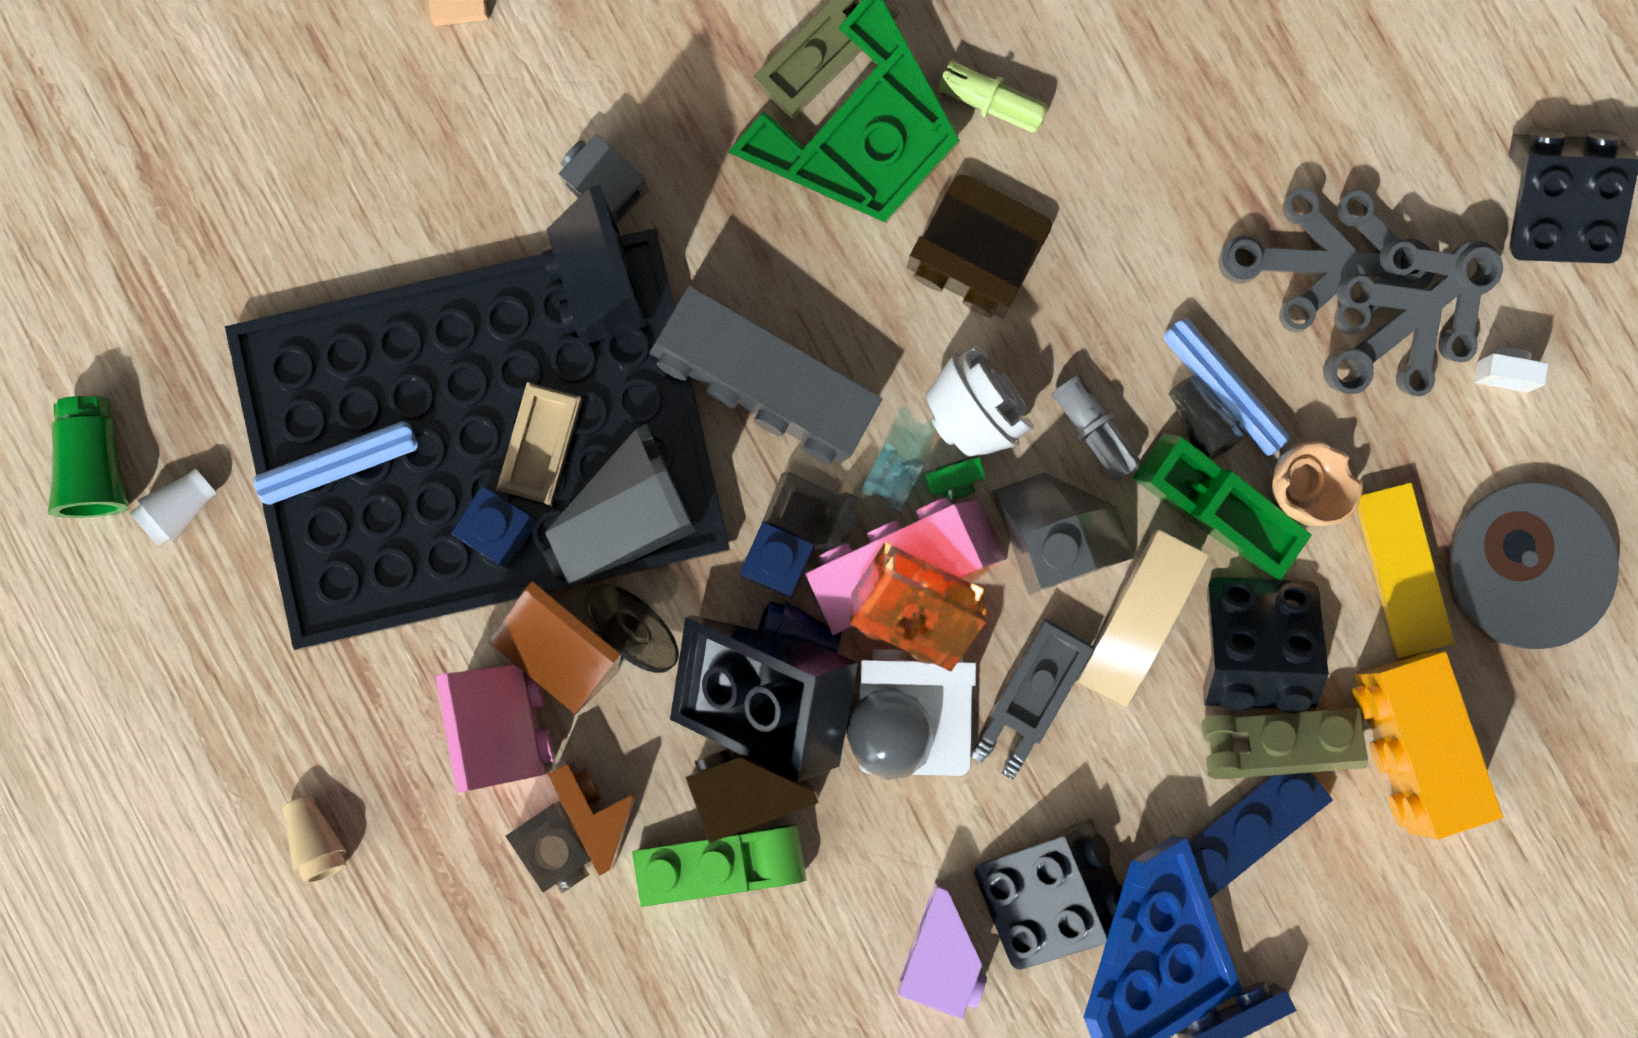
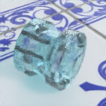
[861,443,925,512]

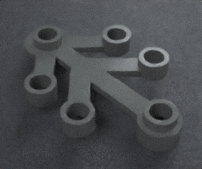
[1218,188,1435,335]
[1323,240,1503,396]

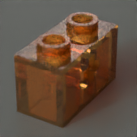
[850,542,986,672]

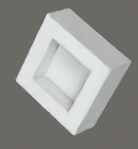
[1474,348,1549,393]

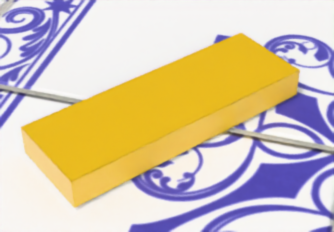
[1357,483,1455,658]

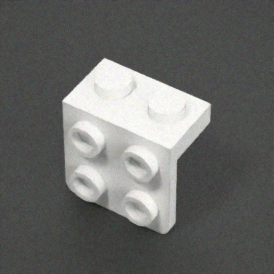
[858,650,976,776]

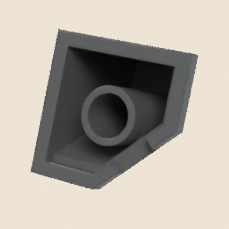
[542,424,697,587]
[992,473,1134,595]

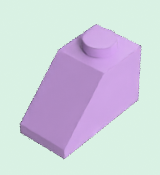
[896,882,987,1019]

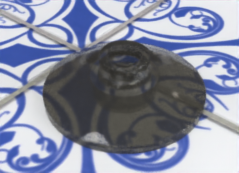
[585,584,679,673]

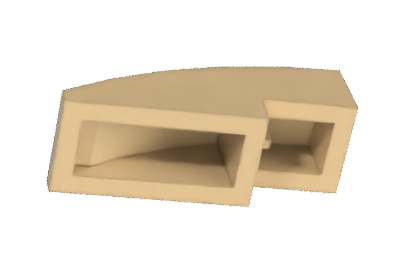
[1076,530,1209,707]

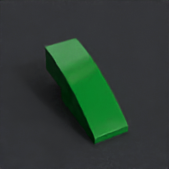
[1132,433,1312,580]

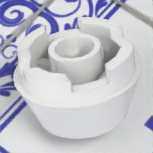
[926,345,1034,458]

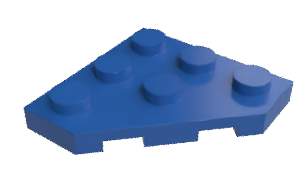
[1083,836,1243,1038]

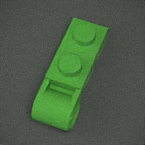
[632,824,807,907]

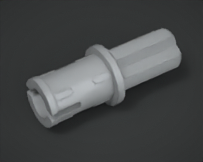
[1051,375,1140,481]

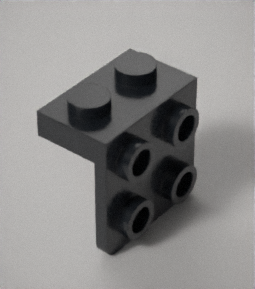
[1509,128,1638,264]
[1203,577,1329,713]
[975,819,1123,970]

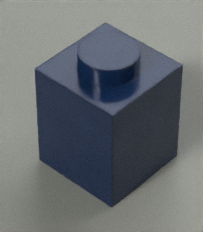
[451,486,538,569]
[739,522,814,599]

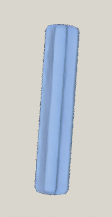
[1163,318,1290,456]
[253,421,417,504]

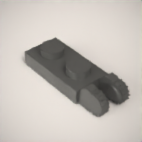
[971,619,1094,780]

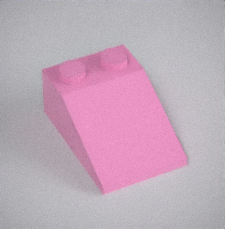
[435,665,555,793]

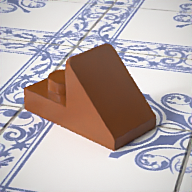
[547,762,639,876]

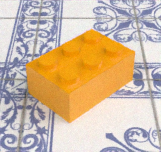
[1352,651,1504,840]

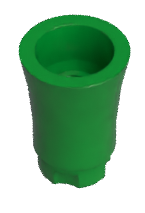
[47,396,129,518]

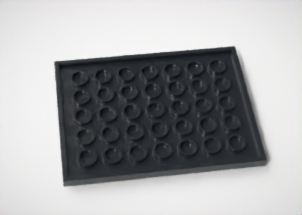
[225,228,731,651]

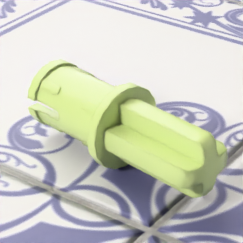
[938,60,1048,132]

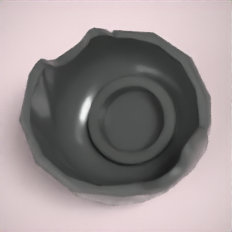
[846,688,934,780]

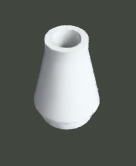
[129,468,217,547]

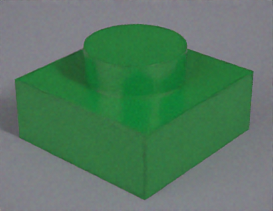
[921,457,986,501]

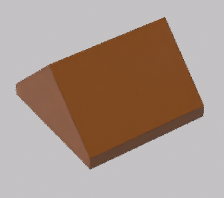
[489,581,621,715]

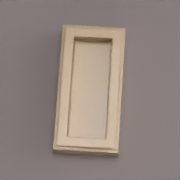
[496,382,583,506]

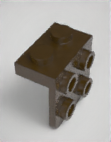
[907,174,1052,319]

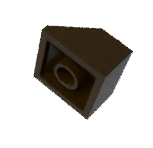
[685,749,819,843]

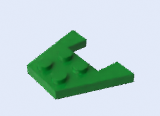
[728,0,961,223]

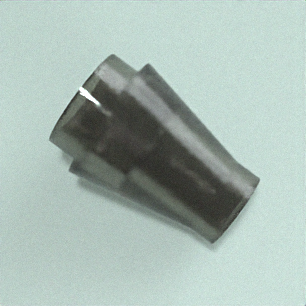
[1168,376,1244,460]

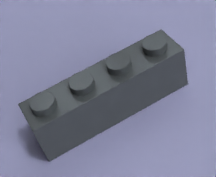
[650,285,883,464]

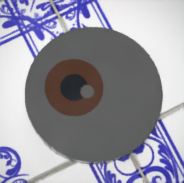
[1448,483,1619,649]

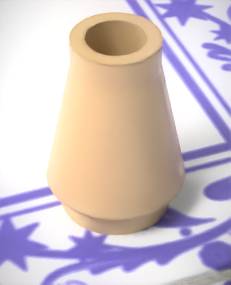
[281,796,347,884]

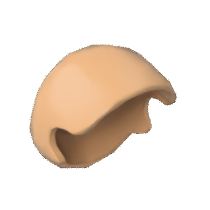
[1272,440,1363,526]

